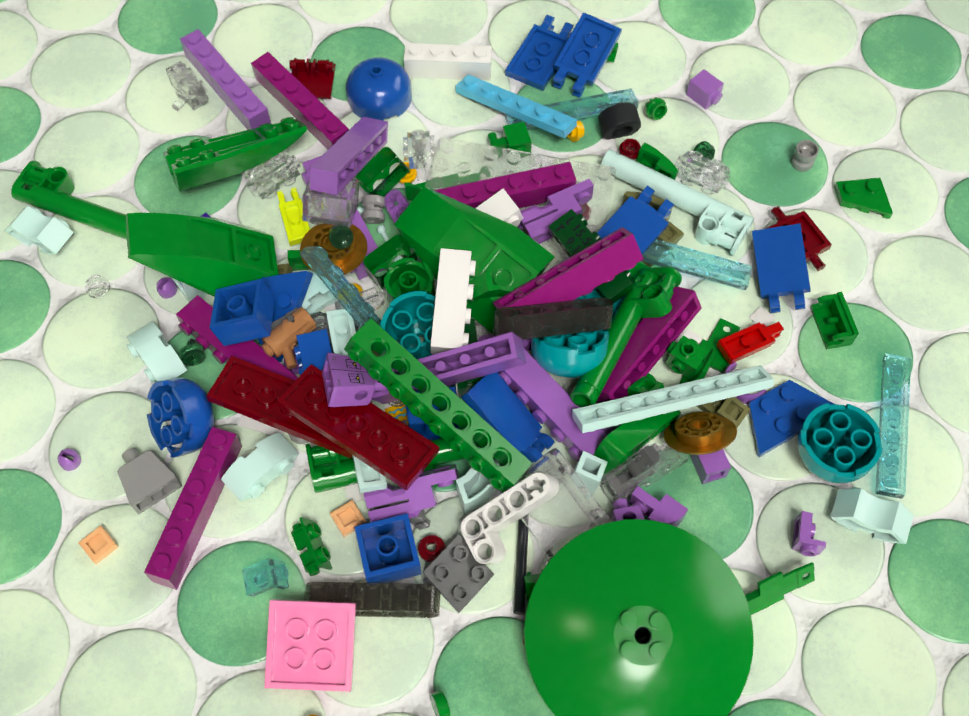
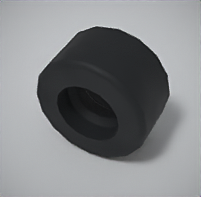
[598,103,641,140]

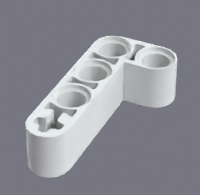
[461,473,559,564]

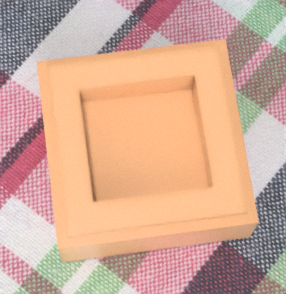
[330,500,367,537]
[78,525,118,564]

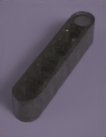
[493,297,614,340]
[304,582,440,618]

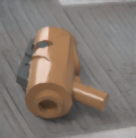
[261,307,317,369]

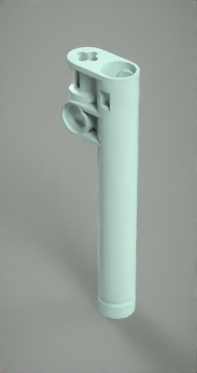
[600,149,754,256]

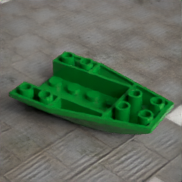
[163,117,307,191]
[394,186,555,334]
[125,213,279,297]

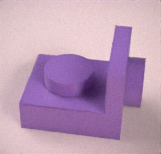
[792,511,826,557]

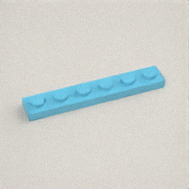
[455,74,577,138]

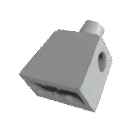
[117,448,182,515]

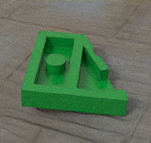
[834,177,893,219]

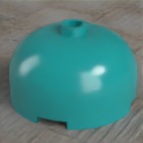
[380,291,436,359]
[531,315,609,378]
[798,403,883,483]

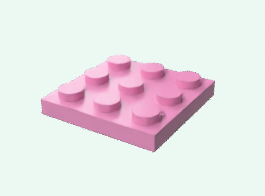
[264,599,356,692]

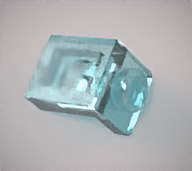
[242,558,289,597]

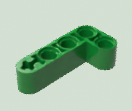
[594,410,681,479]

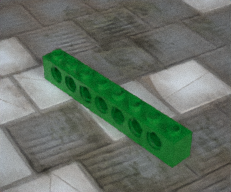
[344,318,532,493]

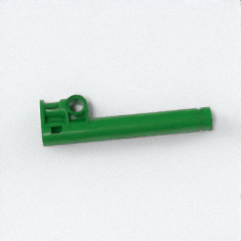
[11,160,127,240]
[570,267,682,407]
[305,438,479,493]

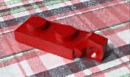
[717,322,784,365]

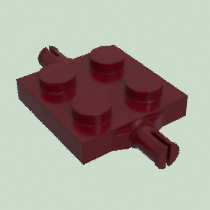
[766,206,832,271]

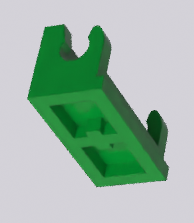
[810,291,859,350]

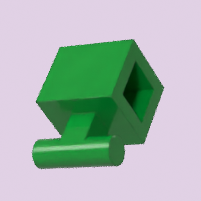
[488,122,532,161]

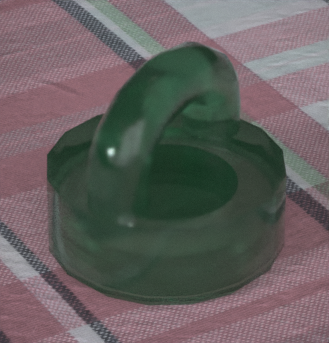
[692,141,715,166]
[328,224,354,249]
[179,339,206,366]

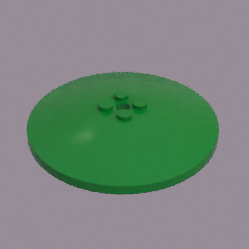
[524,519,754,716]

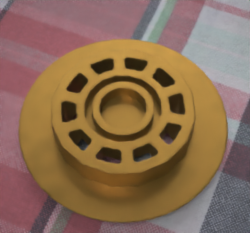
[300,220,367,277]
[663,411,737,455]

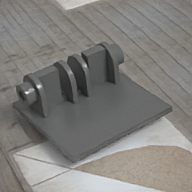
[422,534,494,613]

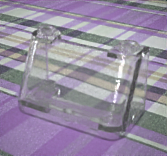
[500,448,611,567]

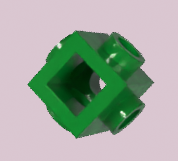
[666,335,709,380]

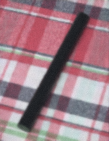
[513,513,529,615]

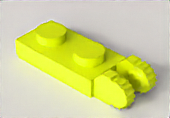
[277,187,310,246]

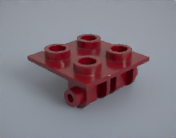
[289,58,336,99]

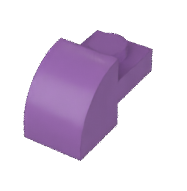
[629,486,688,527]

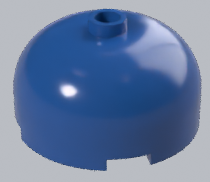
[346,57,412,121]
[147,378,214,458]

